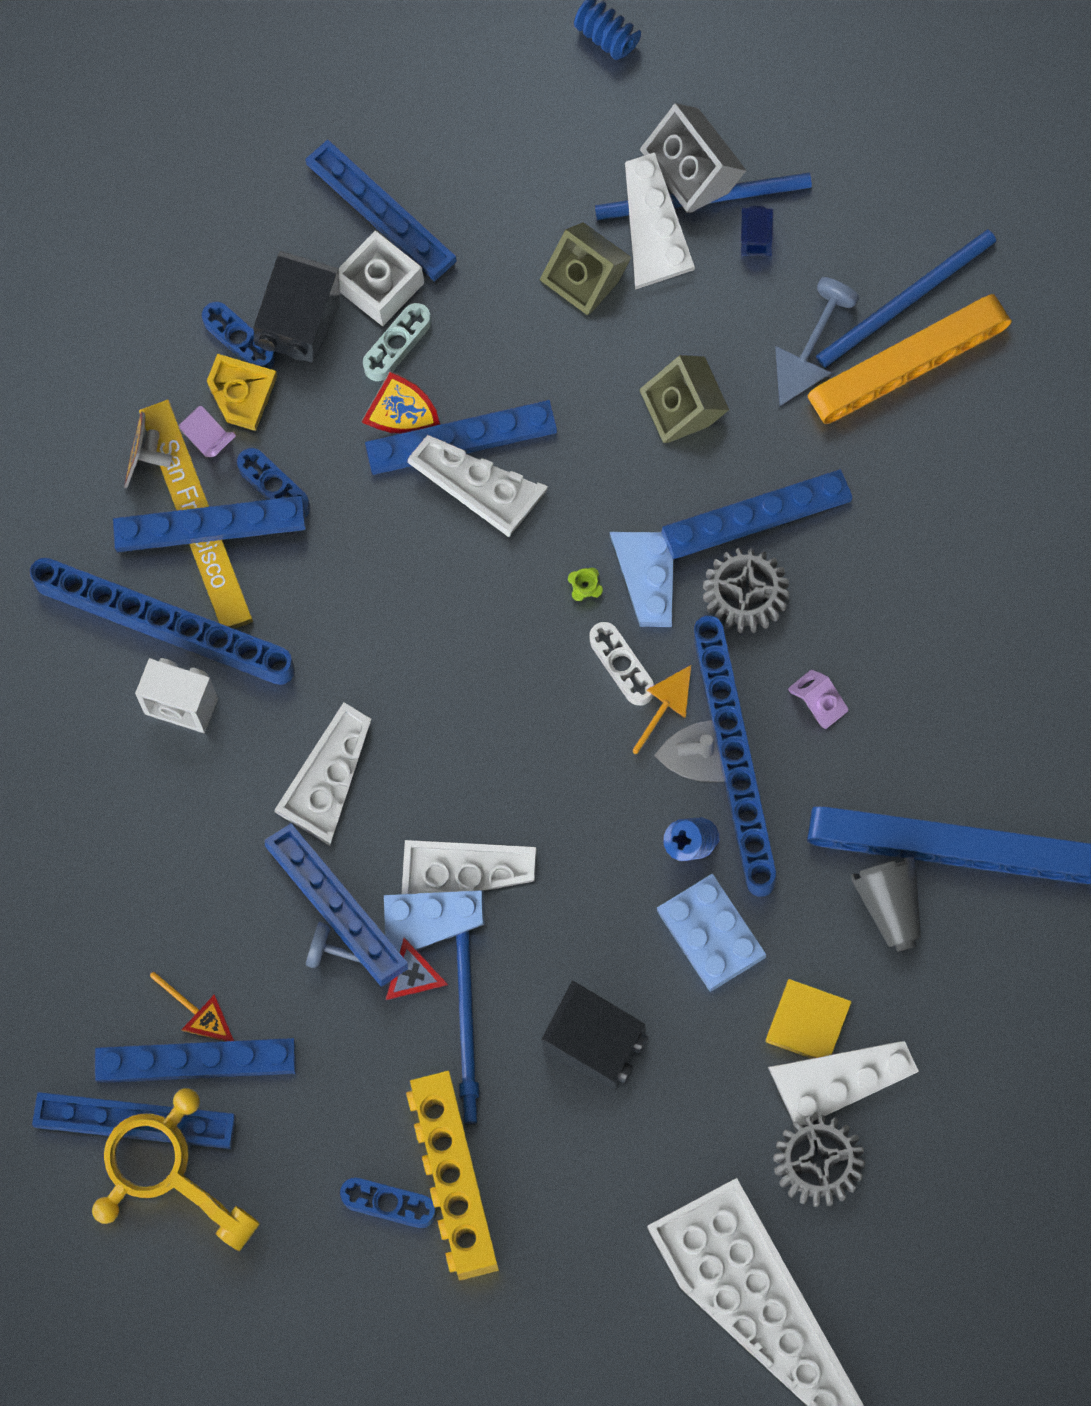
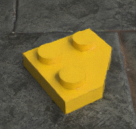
[207,354,277,431]

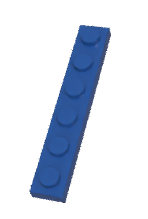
[305,139,457,282]
[365,400,557,475]
[661,469,853,559]
[113,496,306,552]
[265,823,408,987]
[95,1038,296,1083]
[32,1092,236,1149]

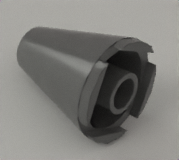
[851,857,921,952]

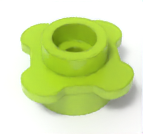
[568,567,603,601]

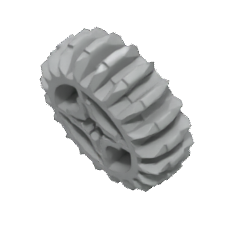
[703,547,789,634]
[773,1115,865,1207]

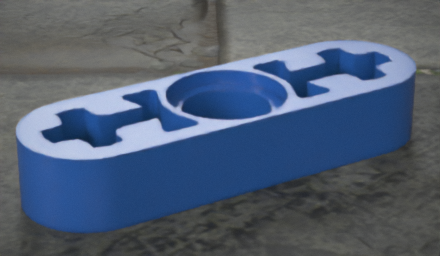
[202,302,275,369]
[237,448,310,518]
[340,1178,436,1228]

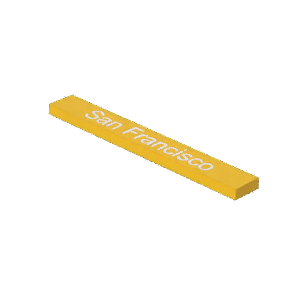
[139,400,253,629]

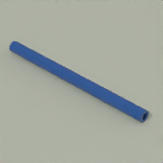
[595,172,812,221]
[816,229,996,368]

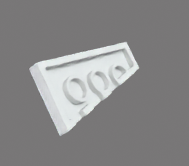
[625,152,695,290]
[408,435,548,537]
[275,702,371,846]
[401,840,537,894]
[768,1041,919,1127]

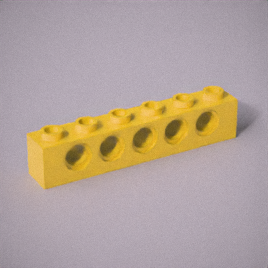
[406,1070,499,1281]

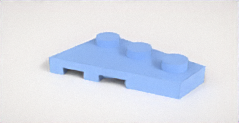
[610,532,673,627]
[384,890,485,952]

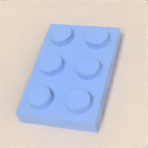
[657,874,766,992]

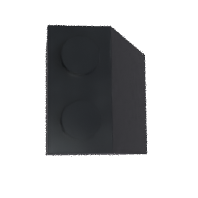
[253,251,340,363]
[541,981,649,1090]

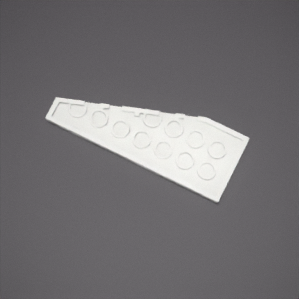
[647,1178,864,1406]

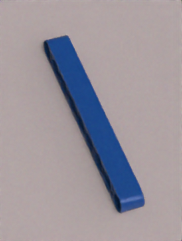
[30,558,295,685]
[694,616,776,897]
[807,806,1091,884]

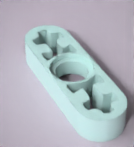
[363,303,431,381]

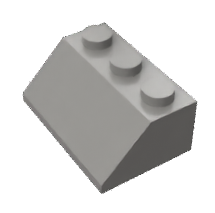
[639,103,747,213]

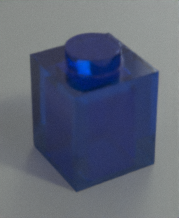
[741,205,773,256]

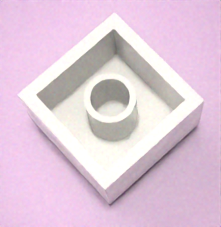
[339,231,424,326]
[135,658,218,733]

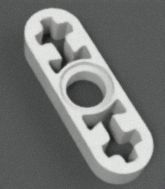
[590,622,654,706]

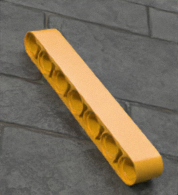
[807,294,1012,424]

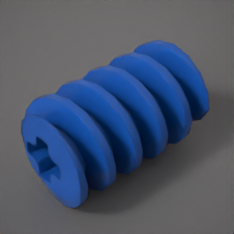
[574,0,641,60]
[664,817,720,861]

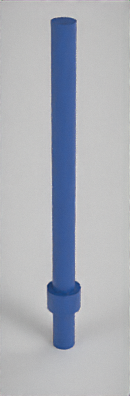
[456,931,479,1125]

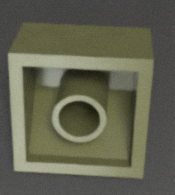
[539,222,632,315]
[639,355,729,443]

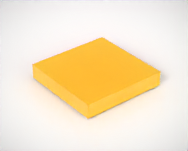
[766,979,851,1059]

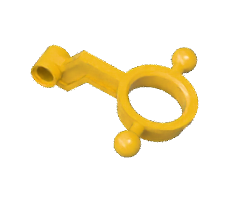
[92,1088,260,1252]

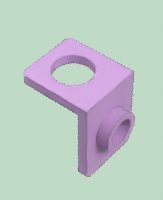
[179,406,236,457]
[788,670,848,729]

